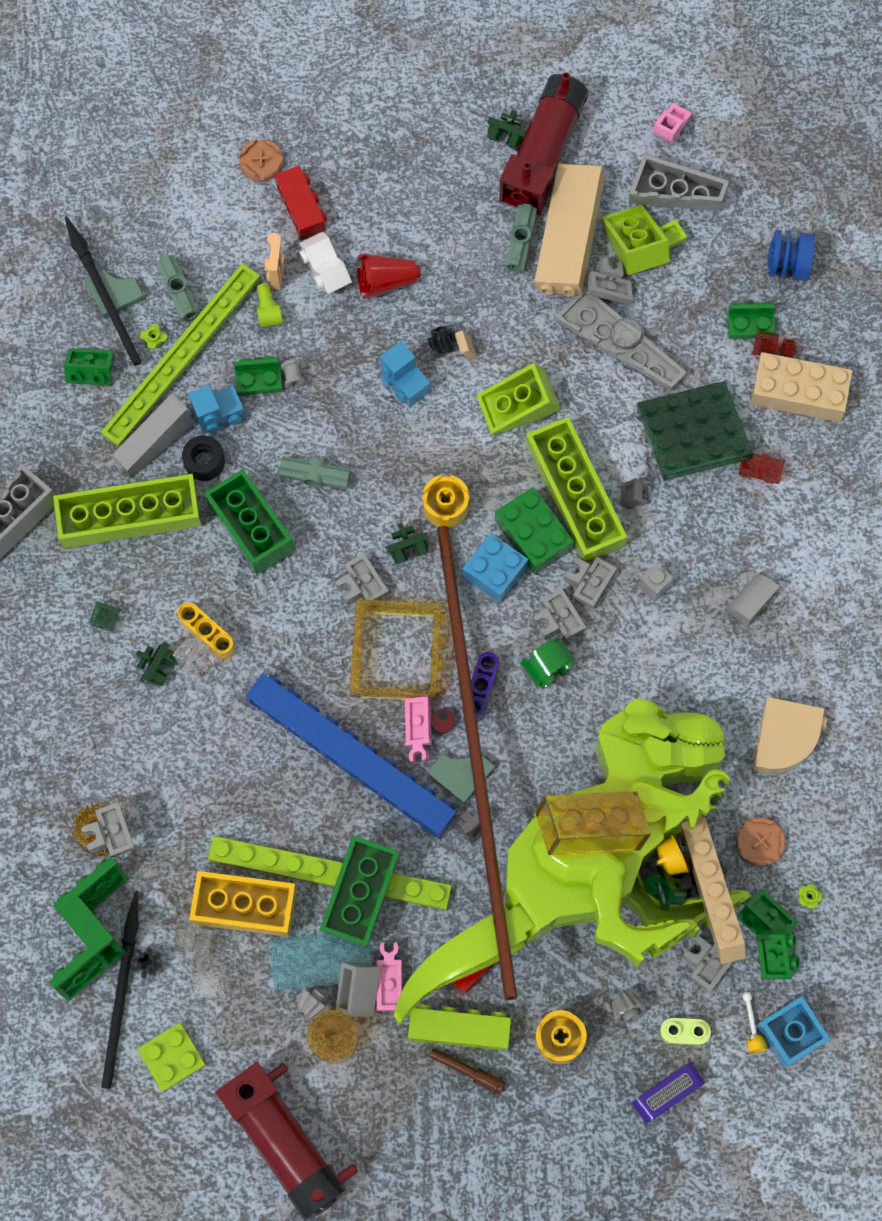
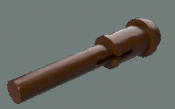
[429,1048,506,1095]

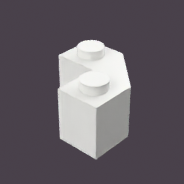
[298,232,352,294]

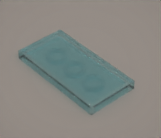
[270,934,372,991]

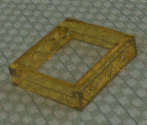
[350,599,446,701]

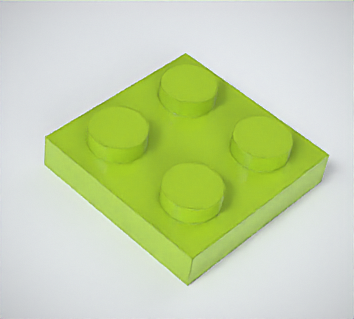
[137,1022,206,1093]

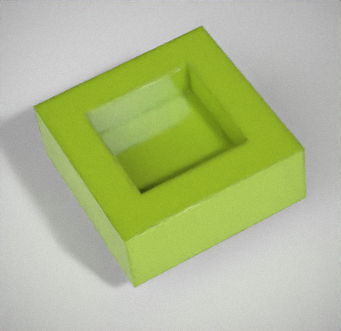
[659,219,687,249]

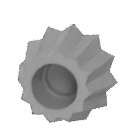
[297,986,332,1020]
[612,991,646,1024]

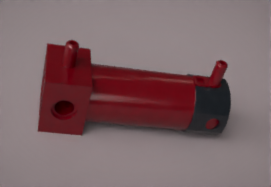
[499,72,589,216]
[215,1062,358,1221]

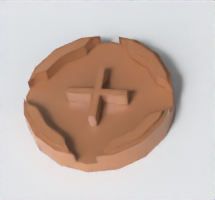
[239,139,283,182]
[736,817,786,867]

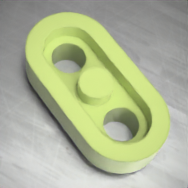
[660,1018,711,1046]

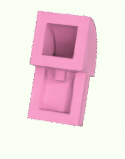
[652,103,692,144]

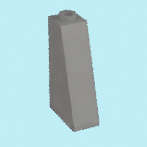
[113,393,193,479]

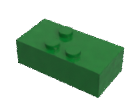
[204,469,296,575]
[319,835,401,947]

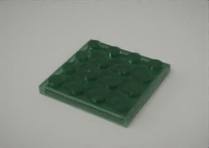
[637,381,753,481]

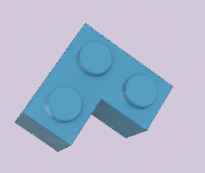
[379,341,431,408]
[188,385,246,434]

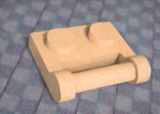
[265,233,284,290]

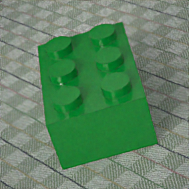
[495,486,574,575]

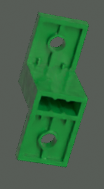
[48,857,129,1002]

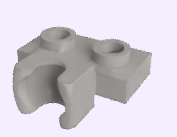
[587,257,632,305]
[335,553,389,605]
[563,557,617,609]
[532,588,586,641]
[81,802,135,858]
[682,936,732,993]

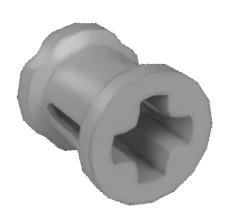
[281,359,305,389]

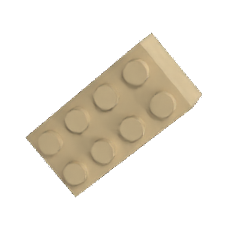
[750,352,852,422]

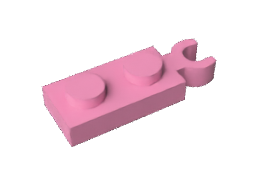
[405,696,432,763]
[377,943,402,1012]

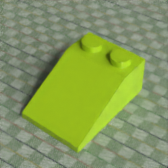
[601,204,670,275]
[476,363,561,435]

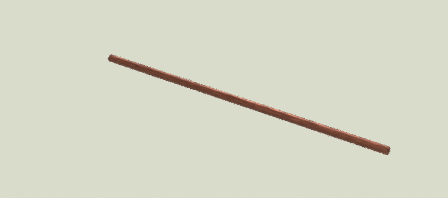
[437,526,518,1000]

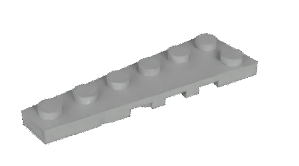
[555,287,687,391]

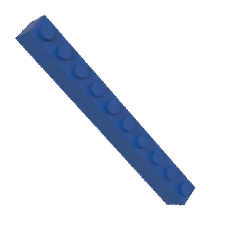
[245,673,456,839]

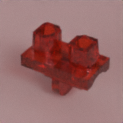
[738,451,785,484]

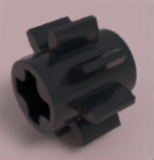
[427,326,457,354]
[131,947,163,979]

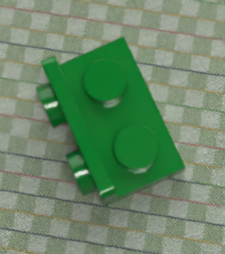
[727,302,775,339]
[64,348,115,386]
[234,356,283,396]
[737,889,798,935]
[756,924,800,980]

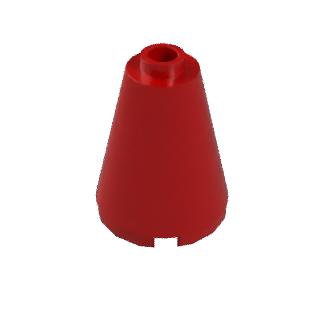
[357,253,421,299]

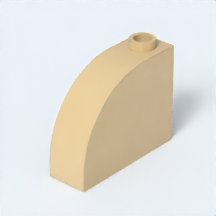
[752,697,827,774]

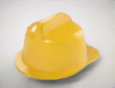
[656,835,690,875]

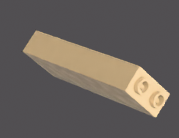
[534,164,605,297]

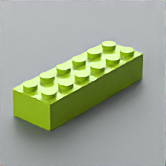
[526,416,627,562]
[53,474,202,549]

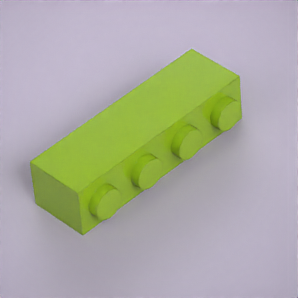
[408,1004,511,1051]

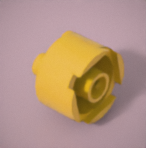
[422,475,469,529]
[535,1010,587,1064]

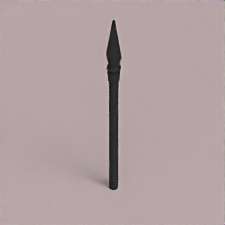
[65,216,142,366]
[101,891,139,1089]

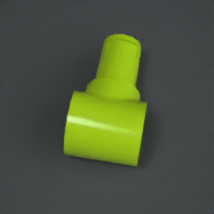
[257,283,283,328]

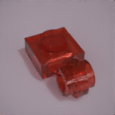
[752,330,798,357]

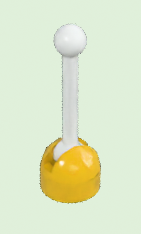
[742,992,768,1053]

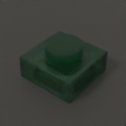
[89,601,120,632]

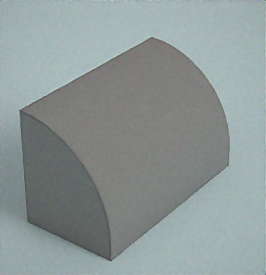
[725,574,780,627]
[335,962,380,1017]

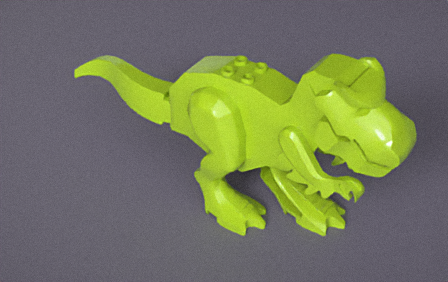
[394,698,751,1025]

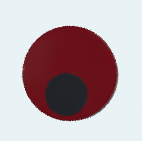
[431,709,455,734]

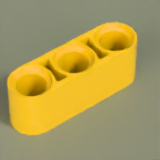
[177,602,235,660]

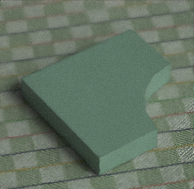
[84,269,145,318]
[427,754,495,804]

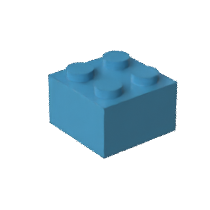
[462,533,528,603]
[757,996,830,1069]

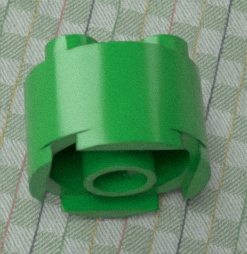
[520,636,575,690]

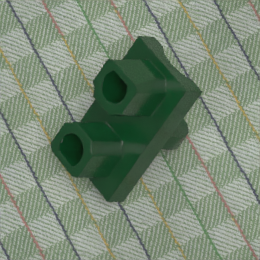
[487,110,526,150]
[385,522,429,564]
[135,642,178,687]
[643,865,687,910]

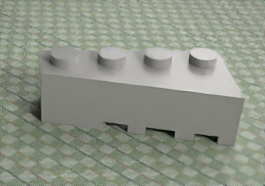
[629,154,729,211]
[0,463,55,559]

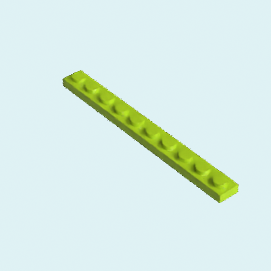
[101,263,261,447]
[208,836,452,911]

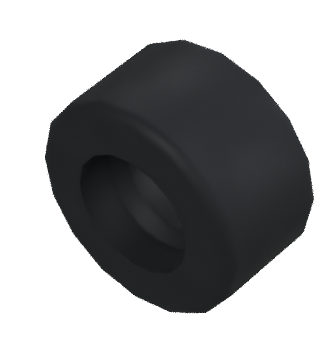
[182,435,225,481]

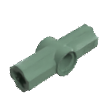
[505,203,537,273]
[156,254,200,322]
[279,456,351,490]

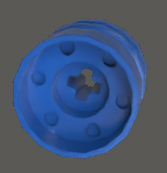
[767,229,815,281]

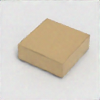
[455,330,477,360]

